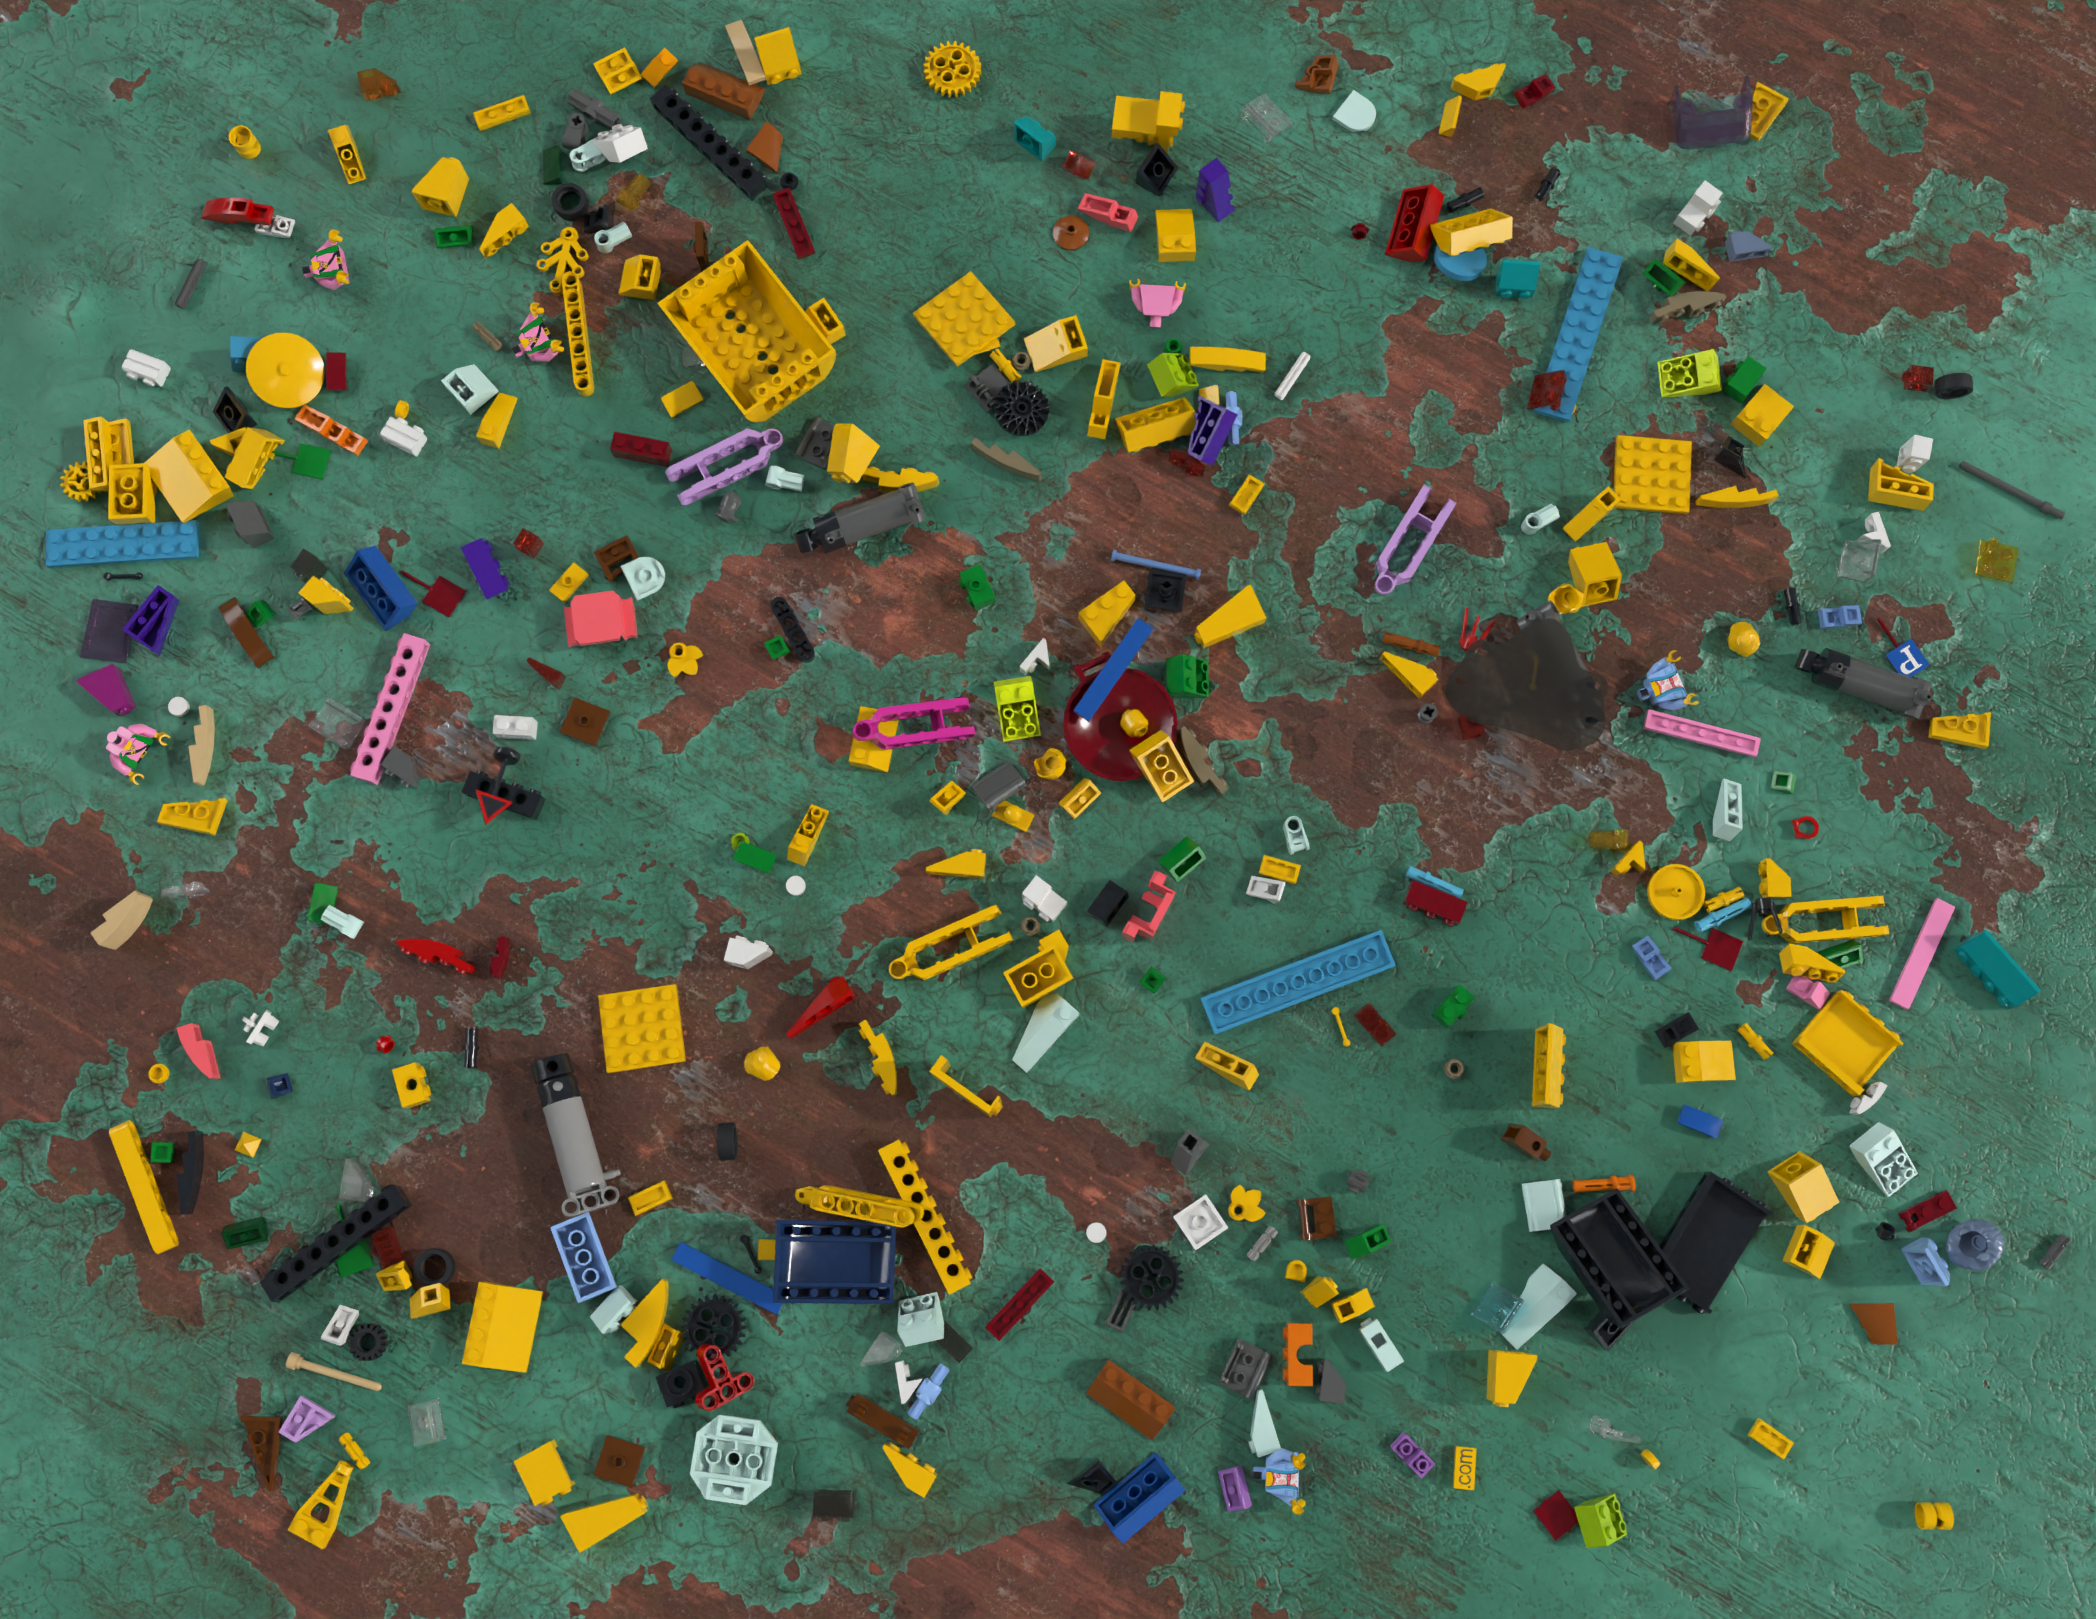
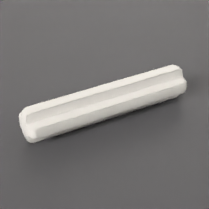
[1274,352,1310,400]

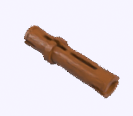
[1382,631,1440,657]

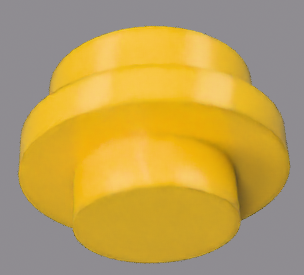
[149,1064,169,1084]

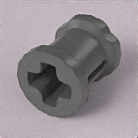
[287,596,313,621]
[1417,703,1438,724]

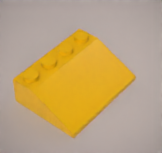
[145,429,234,523]
[1532,1023,1566,1109]
[462,1281,543,1373]

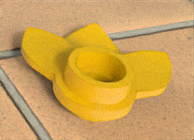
[667,643,703,677]
[1228,1185,1265,1222]

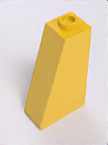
[1194,584,1266,649]
[560,1493,648,1553]

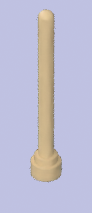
[286,1352,382,1391]

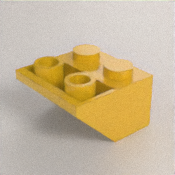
[619,255,662,300]
[805,298,846,344]
[299,576,354,615]
[1782,1225,1835,1279]

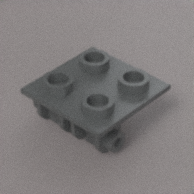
[964,364,1010,413]

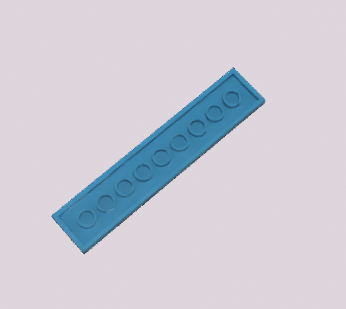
[1534,247,1623,423]
[1200,930,1396,1035]

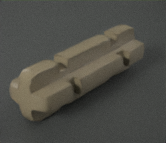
[472,321,503,351]

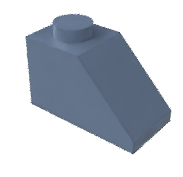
[1725,231,1771,262]

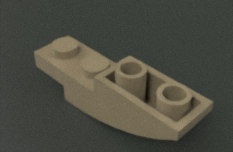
[1649,291,1726,324]
[1180,726,1228,797]

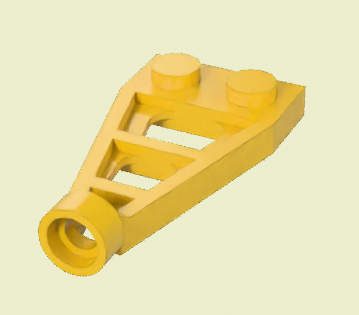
[288,1460,354,1550]

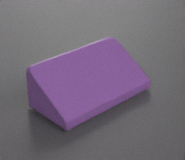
[1218,1465,1252,1512]

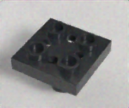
[1144,570,1186,613]

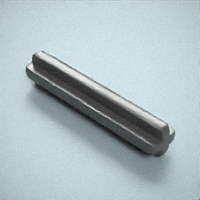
[175,258,207,309]

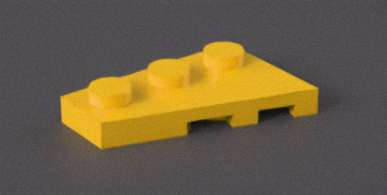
[1742,82,1789,142]
[1929,712,1991,749]
[157,798,228,836]

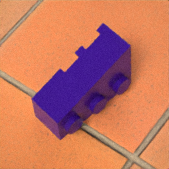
[1196,158,1235,222]

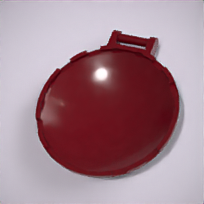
[1063,651,1178,781]

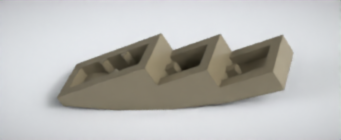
[971,437,1042,482]

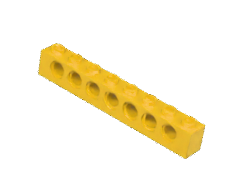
[878,1140,973,1295]

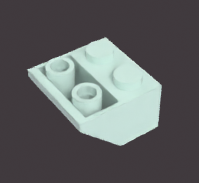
[441,364,499,415]
[590,1285,639,1334]
[897,1292,944,1347]

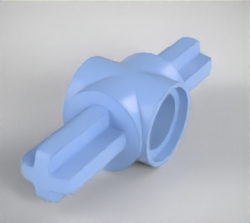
[1225,391,1242,445]
[908,1363,949,1420]

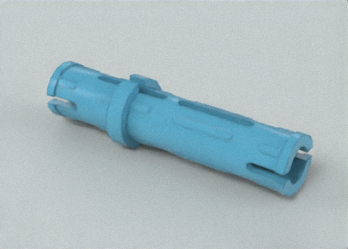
[1406,865,1464,899]
[1695,897,1752,933]

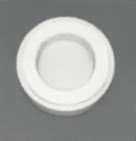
[168,697,190,717]
[786,876,806,896]
[1086,1223,1106,1243]

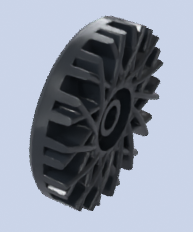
[994,380,1050,437]

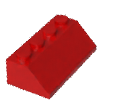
[1385,184,1445,263]

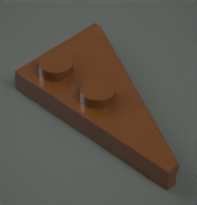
[240,1415,282,1491]

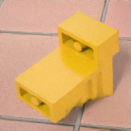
[1111,91,1185,153]

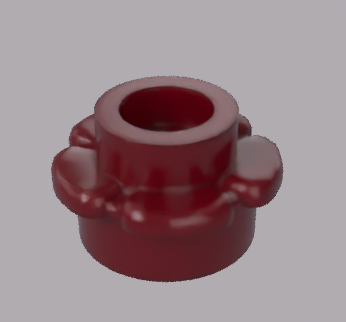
[1351,223,1369,240]

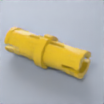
[990,349,1022,383]
[1703,887,1744,913]
[1737,1022,1774,1060]

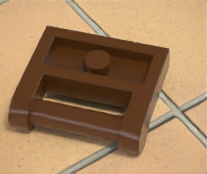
[594,535,639,582]
[1296,1197,1337,1240]

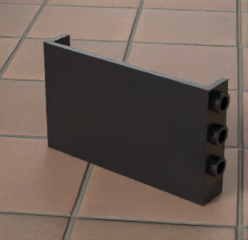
[1659,1172,1772,1314]

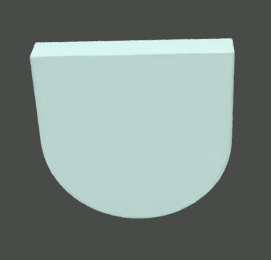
[1332,90,1376,132]
[621,557,665,600]

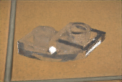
[161,881,210,899]

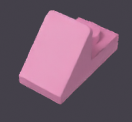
[1785,976,1830,1010]

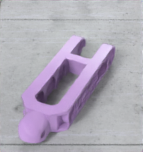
[665,428,783,505]
[1375,484,1456,595]

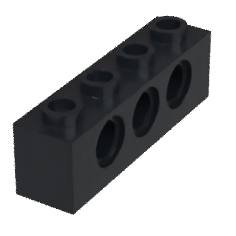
[461,770,546,820]

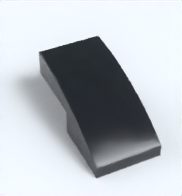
[1654,1012,1699,1048]

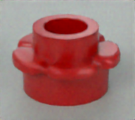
[376,1035,395,1054]

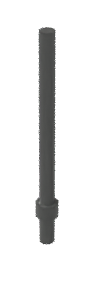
[1959,461,2065,519]

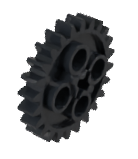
[1119,1245,1184,1311]
[681,1294,748,1358]

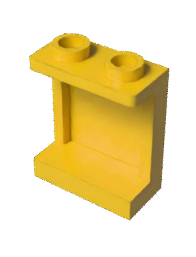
[513,1439,576,1507]

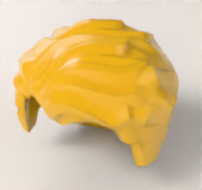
[1548,583,1584,614]
[1727,622,1760,657]
[1034,748,1066,780]
[744,1047,780,1081]

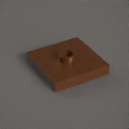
[694,221,709,272]
[560,697,611,747]
[593,1435,646,1488]

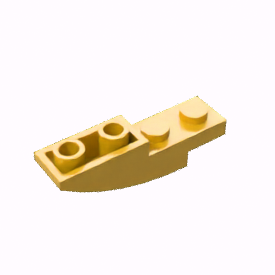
[862,467,939,493]
[858,1020,897,1096]

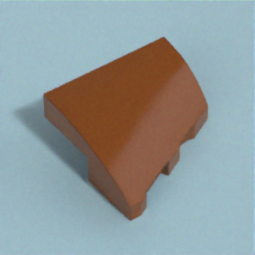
[1295,55,1339,94]
[746,122,783,173]
[1850,1303,1898,1345]

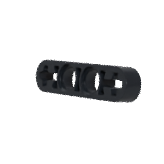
[771,597,815,663]

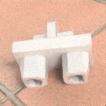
[242,1009,279,1046]

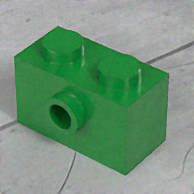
[1642,259,1686,297]
[1723,356,1767,403]
[958,564,996,611]
[1158,836,1206,883]
[1431,984,1475,1029]

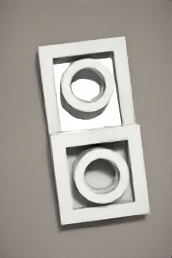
[255,215,295,238]
[1849,1082,1888,1115]

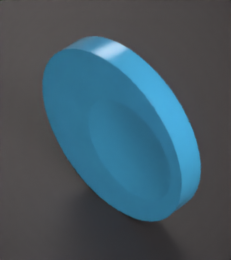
[1434,244,1487,281]

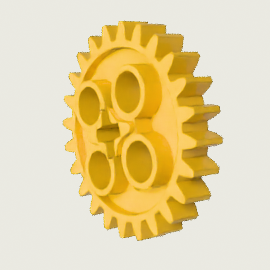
[923,41,981,98]

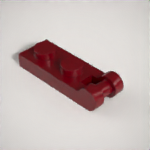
[1898,1190,1957,1232]

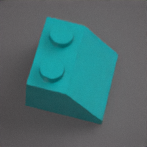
[1014,116,1056,161]
[1495,260,1540,299]

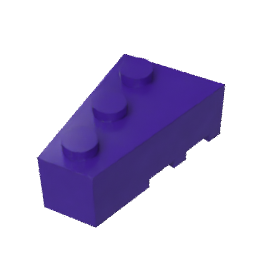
[1187,396,1238,465]
[460,538,510,599]
[122,585,180,656]

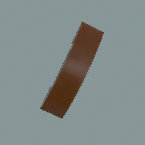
[219,597,275,668]

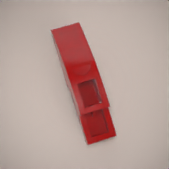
[201,198,274,226]
[396,939,476,975]

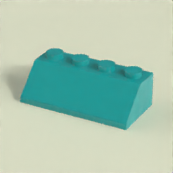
[1954,930,2041,1009]

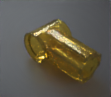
[616,173,651,211]
[1589,829,1629,851]

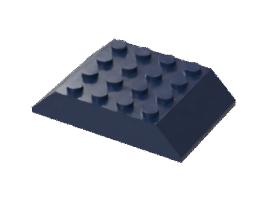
[773,1220,896,1304]

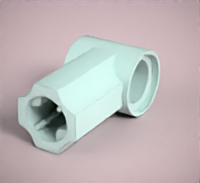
[594,222,632,254]
[765,466,805,492]
[1521,504,1560,535]
[321,905,364,939]

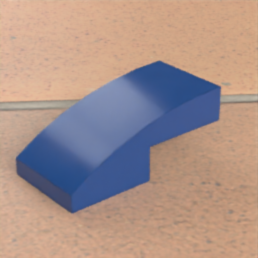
[1677,1105,1723,1139]

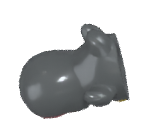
[715,492,742,524]

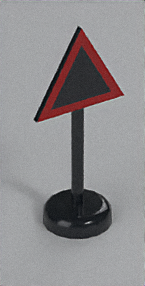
[475,747,520,825]

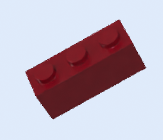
[610,432,672,467]
[1402,880,1468,927]

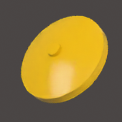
[246,333,325,408]

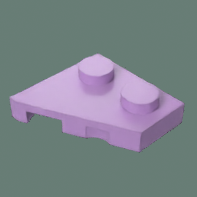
[279,1395,335,1442]

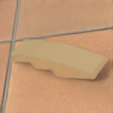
[725,20,766,85]
[188,705,215,786]

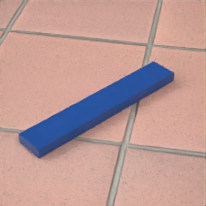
[1073,618,1154,722]
[671,1242,783,1315]

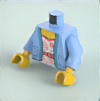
[1637,650,1699,711]
[1253,1448,1307,1515]

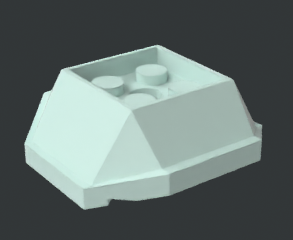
[690,1414,778,1505]

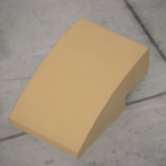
[91,891,153,950]

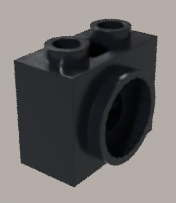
[656,1360,707,1409]

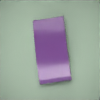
[1389,1432,1435,1479]

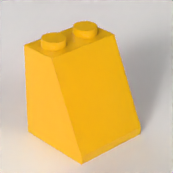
[412,157,469,217]
[827,424,880,484]
[1568,542,1622,607]
[1767,1151,1839,1223]
[1486,1350,1537,1407]

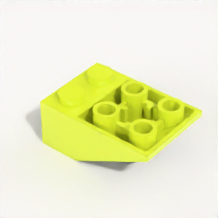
[1657,349,1722,397]
[993,676,1041,742]

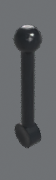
[103,572,143,581]
[740,1235,762,1274]

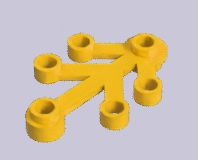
[537,227,589,296]

